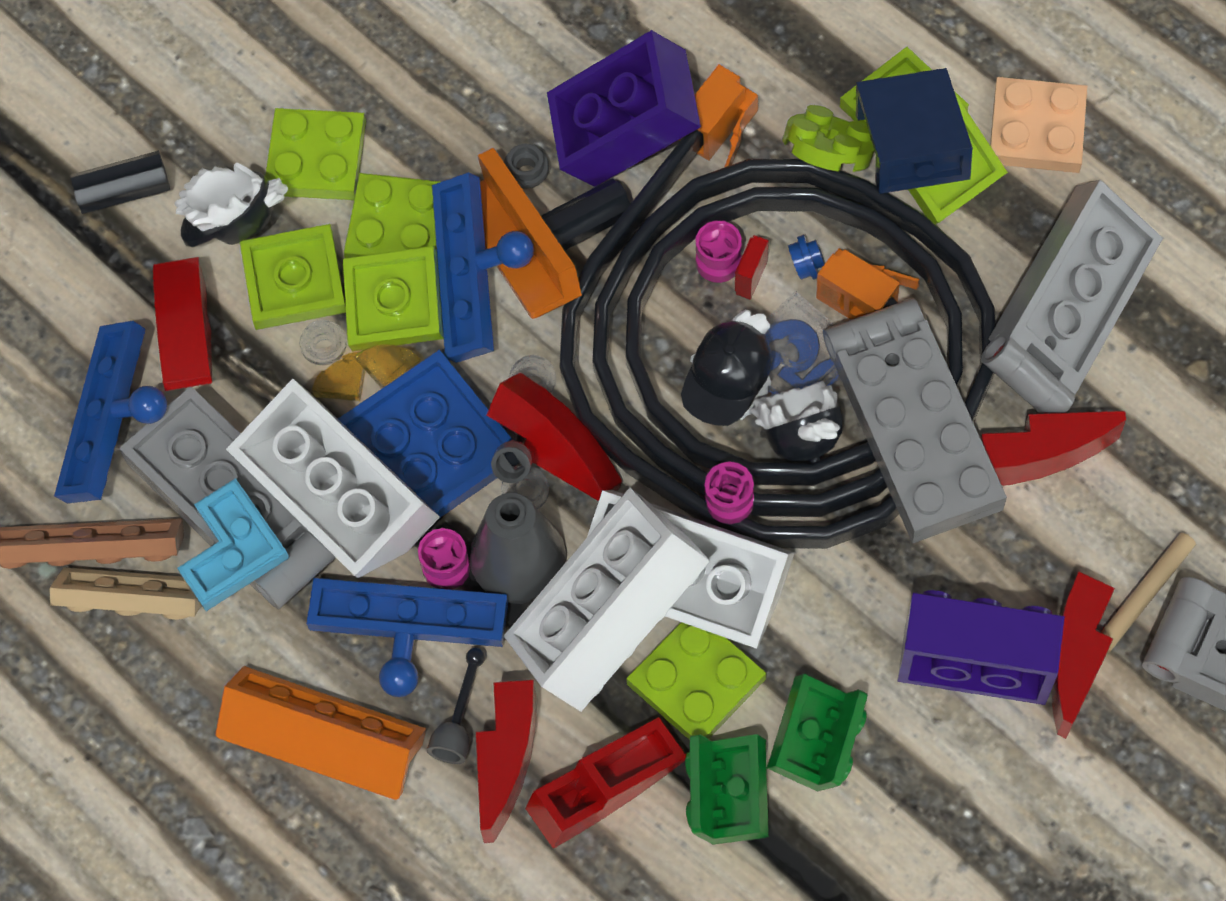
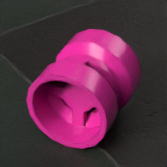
[696,221,742,283]
[704,462,754,524]
[418,528,470,590]

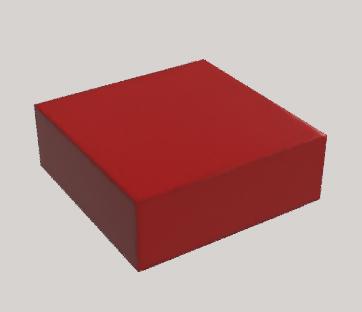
[735,235,769,300]

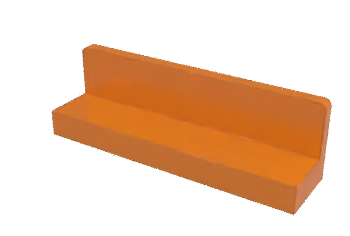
[477,148,582,319]
[216,666,426,800]

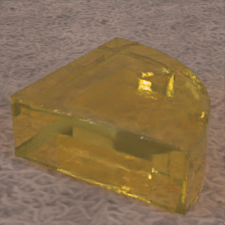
[354,345,421,389]
[312,352,367,401]

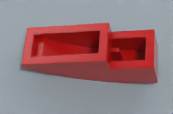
[153,257,212,391]
[486,372,622,501]
[981,411,1126,486]
[1051,571,1115,739]
[476,680,536,843]
[525,717,686,849]

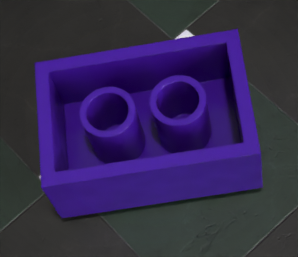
[547,30,701,187]
[897,590,1065,705]

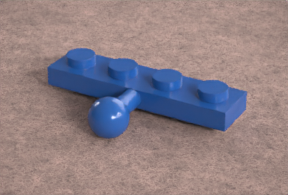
[432,172,534,363]
[54,321,167,504]
[306,578,508,697]

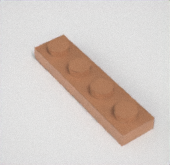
[0,518,184,569]

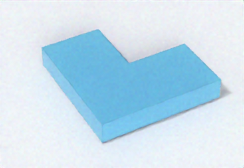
[177,478,289,611]

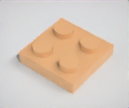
[990,77,1087,173]

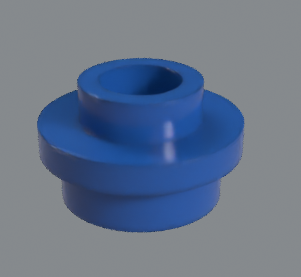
[788,234,825,280]

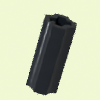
[70,150,170,214]
[541,178,631,251]

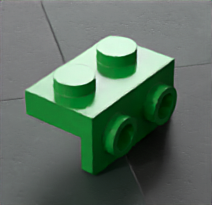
[767,674,868,792]
[685,734,768,845]

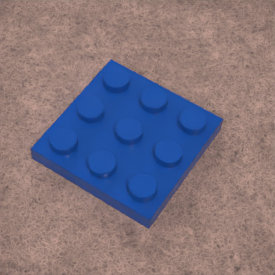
[338,350,513,518]

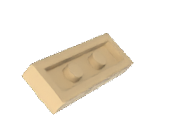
[50,567,201,620]

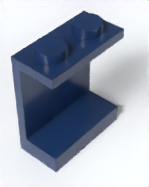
[856,68,973,194]

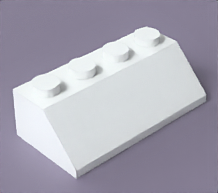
[226,379,440,578]
[504,487,710,712]
[587,490,795,649]

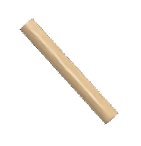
[1100,533,1196,653]

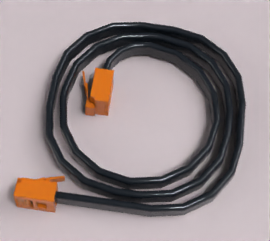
[559,64,995,549]

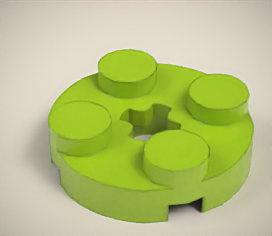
[782,105,874,172]

